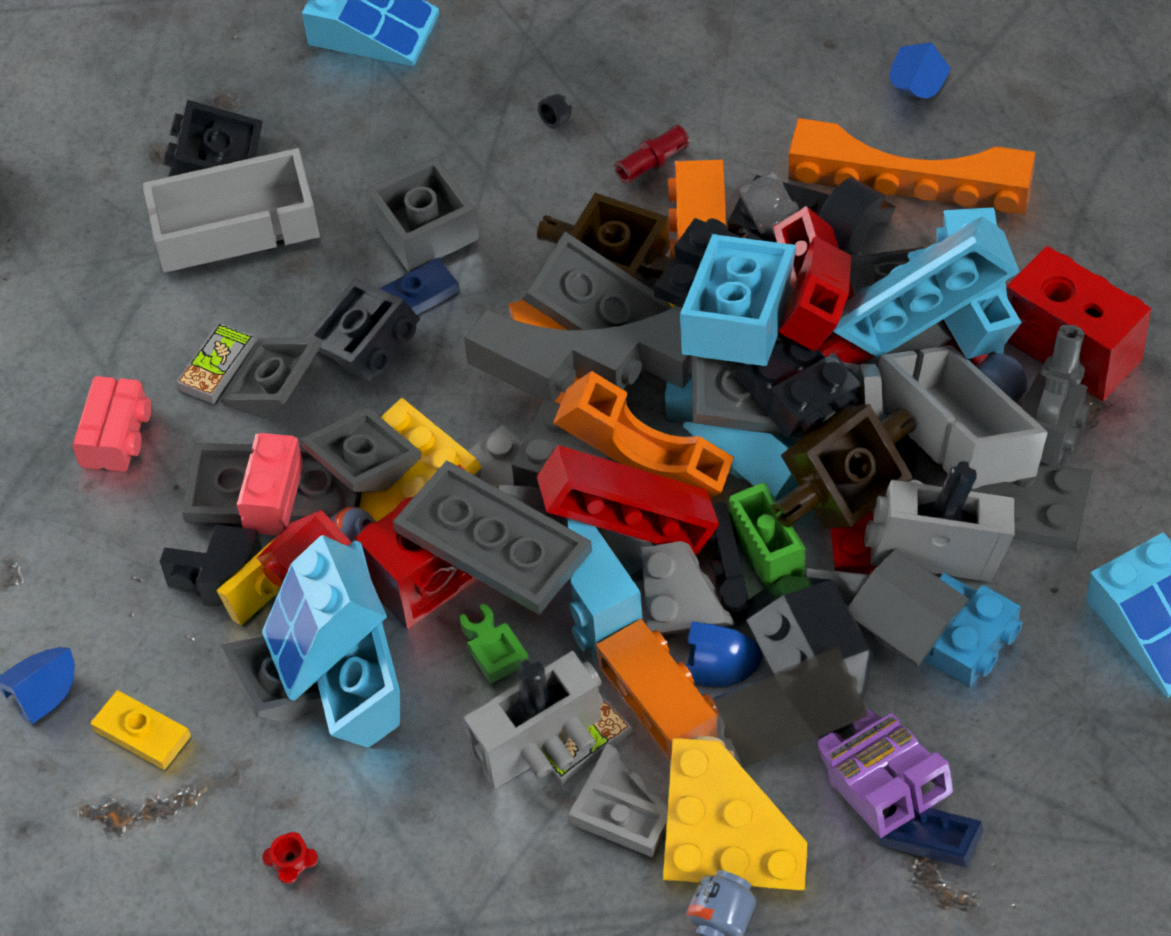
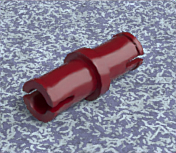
[614,125,690,185]

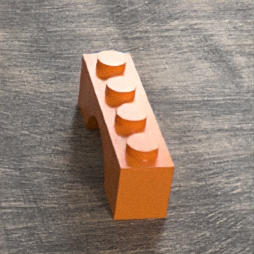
[553,371,734,499]

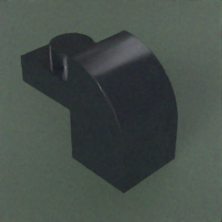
[819,177,896,255]
[159,524,262,606]

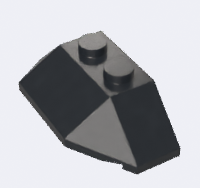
[747,575,873,740]

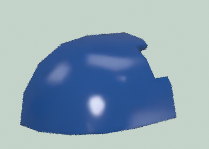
[889,42,951,99]
[685,621,763,687]
[0,647,75,724]

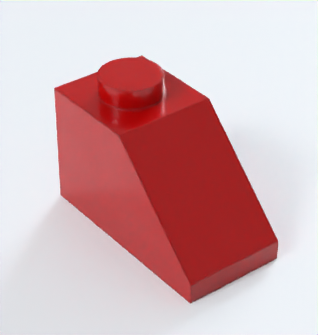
[256,510,351,587]

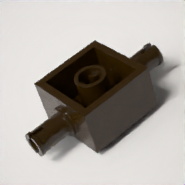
[537,193,673,286]
[771,404,917,528]

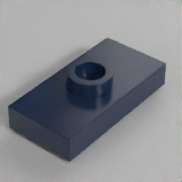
[379,258,460,315]
[877,804,984,868]

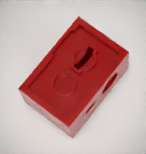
[1006,246,1152,401]
[355,464,477,630]

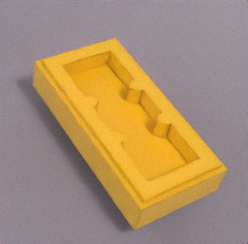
[216,537,281,626]
[90,690,191,770]

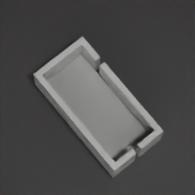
[142,148,320,273]
[878,345,1048,489]

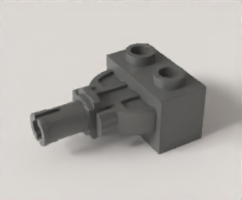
[1020,325,1091,467]

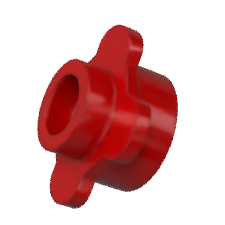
[262,832,318,884]

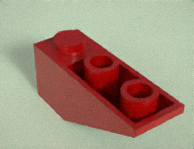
[778,236,852,352]

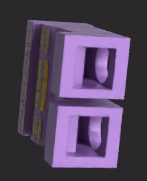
[817,710,953,838]

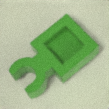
[459,604,529,684]

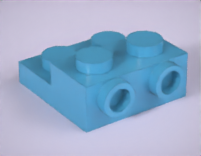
[923,573,1023,688]

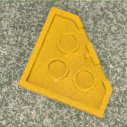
[359,398,482,521]
[663,738,808,890]

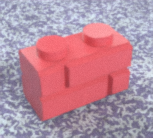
[72,376,151,472]
[237,433,304,536]

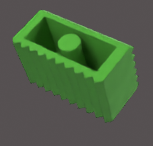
[729,483,806,588]

